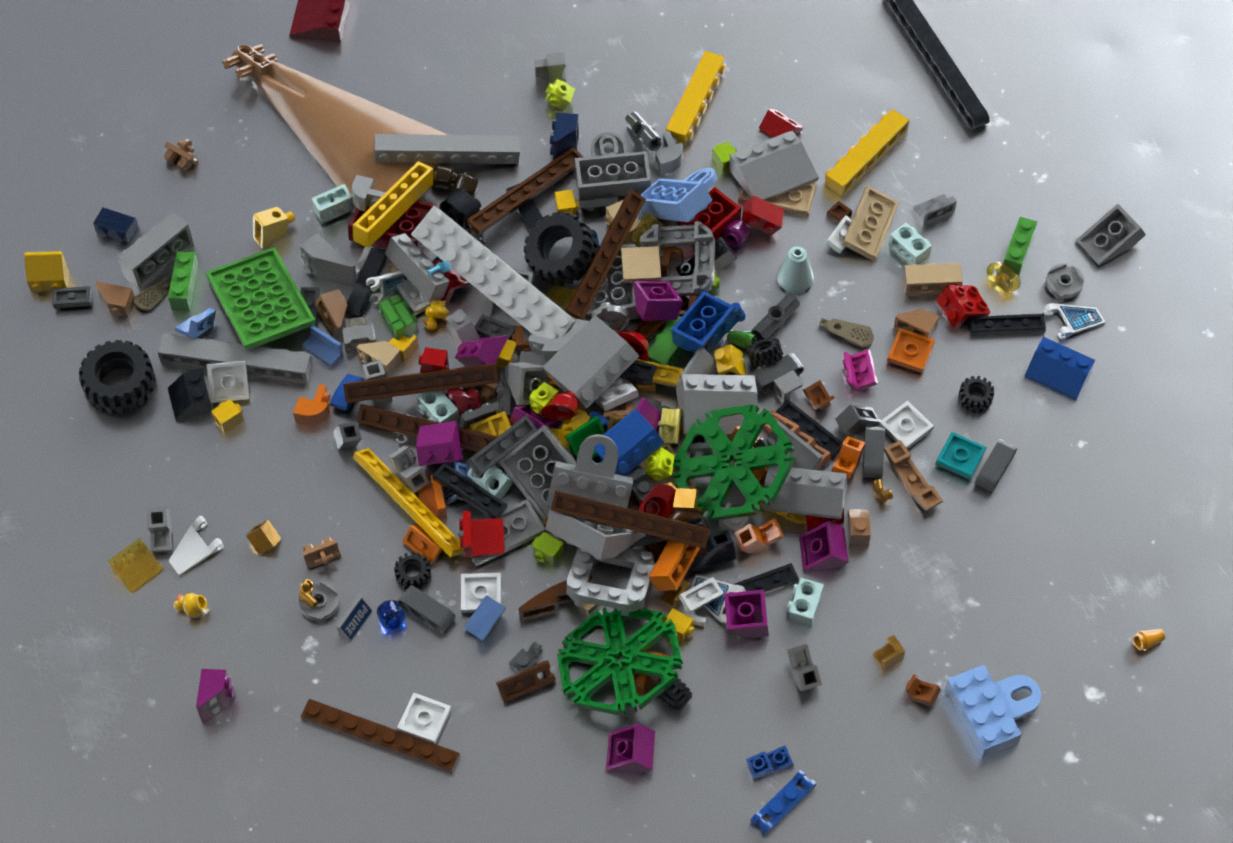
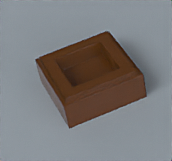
[826,201,852,224]

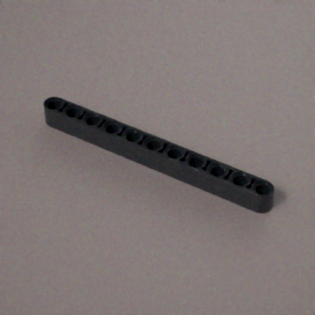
[886,0,990,129]

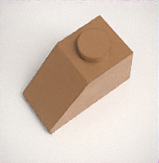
[95,282,135,317]
[314,289,347,335]
[894,309,939,338]
[848,509,871,546]

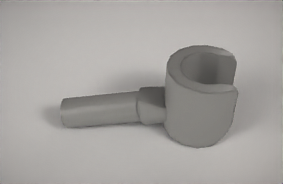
[396,434,417,460]

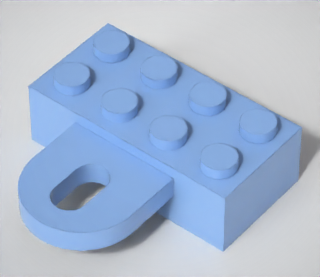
[641,168,718,222]
[945,665,1041,759]

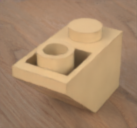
[357,341,402,376]

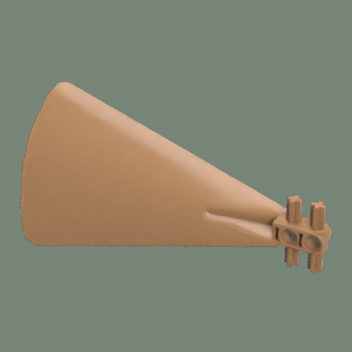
[222,44,448,209]

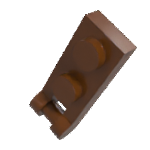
[496,660,556,703]

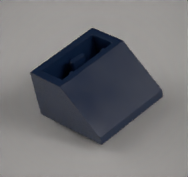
[550,112,579,160]

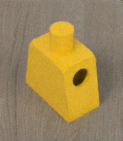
[253,207,295,249]
[714,345,747,375]

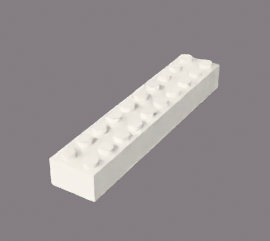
[411,206,576,339]

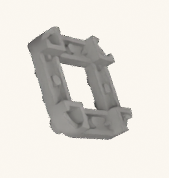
[640,222,715,297]
[566,547,654,616]

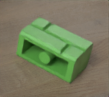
[379,295,418,340]

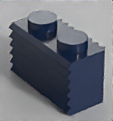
[93,207,138,243]

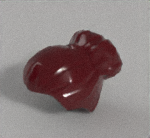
[445,388,481,417]

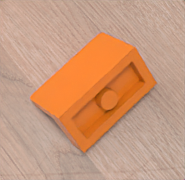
[418,475,447,518]
[402,524,443,565]

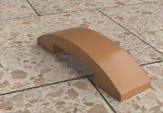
[884,440,943,511]

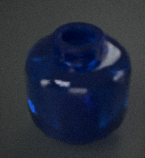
[377,600,405,630]

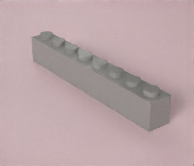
[374,134,520,164]
[158,333,313,383]

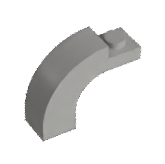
[528,319,589,362]

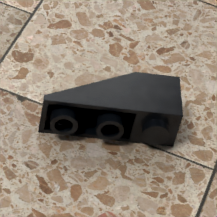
[676,237,738,276]
[685,530,736,575]

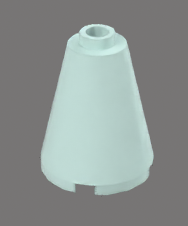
[777,246,814,295]

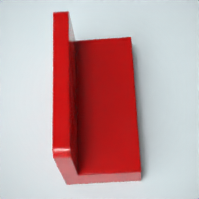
[759,109,803,138]

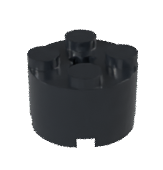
[439,188,482,230]

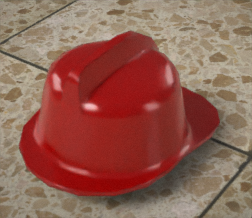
[617,331,649,361]
[541,391,580,420]
[639,484,676,518]

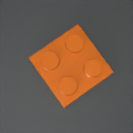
[887,328,935,373]

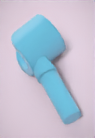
[427,260,451,275]

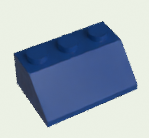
[671,291,735,351]
[1024,336,1096,400]
[594,409,664,476]

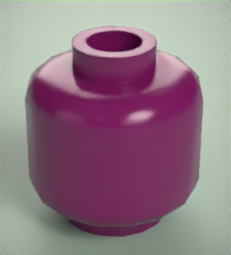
[723,220,750,247]

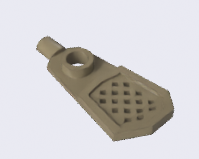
[134,277,172,311]
[819,318,874,348]

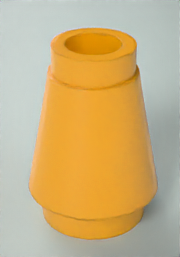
[1133,629,1165,651]

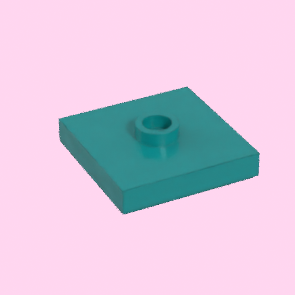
[935,432,987,480]

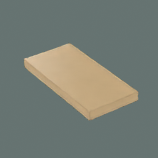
[738,183,817,217]
[842,185,899,261]

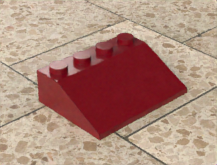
[289,0,351,42]
[348,200,436,250]

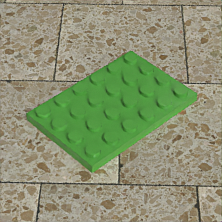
[206,247,316,351]

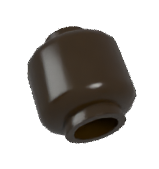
[433,164,457,189]
[453,172,479,198]

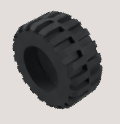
[524,212,598,286]
[79,340,156,414]

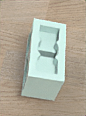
[311,184,355,224]
[889,223,932,265]
[417,391,460,423]
[466,464,514,499]
[786,578,824,627]

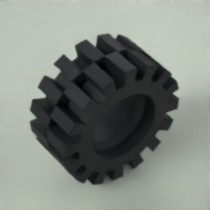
[747,337,784,368]
[958,376,995,413]
[394,552,431,589]
[654,678,693,710]

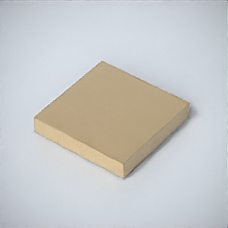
[621,246,661,283]

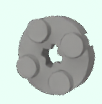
[1046,264,1084,300]
[592,302,629,331]
[299,582,340,622]

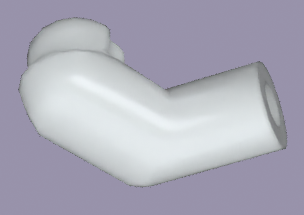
[682,605,707,627]

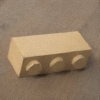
[903,262,963,294]

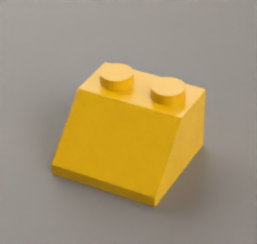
[24,251,69,292]

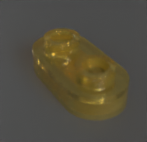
[987,262,1021,292]

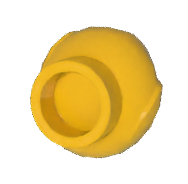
[422,300,449,331]
[173,593,207,618]

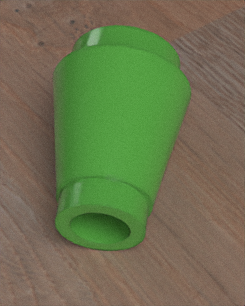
[727,330,756,350]

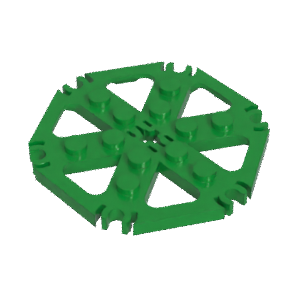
[673,404,795,521]
[557,607,683,716]

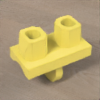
[658,408,682,444]

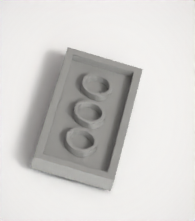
[458,499,546,567]

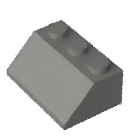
[767,421,822,471]

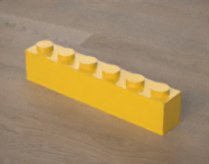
[666,51,727,146]
[825,109,909,197]
[353,161,433,248]

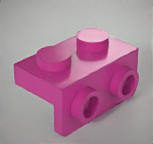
[842,349,878,392]

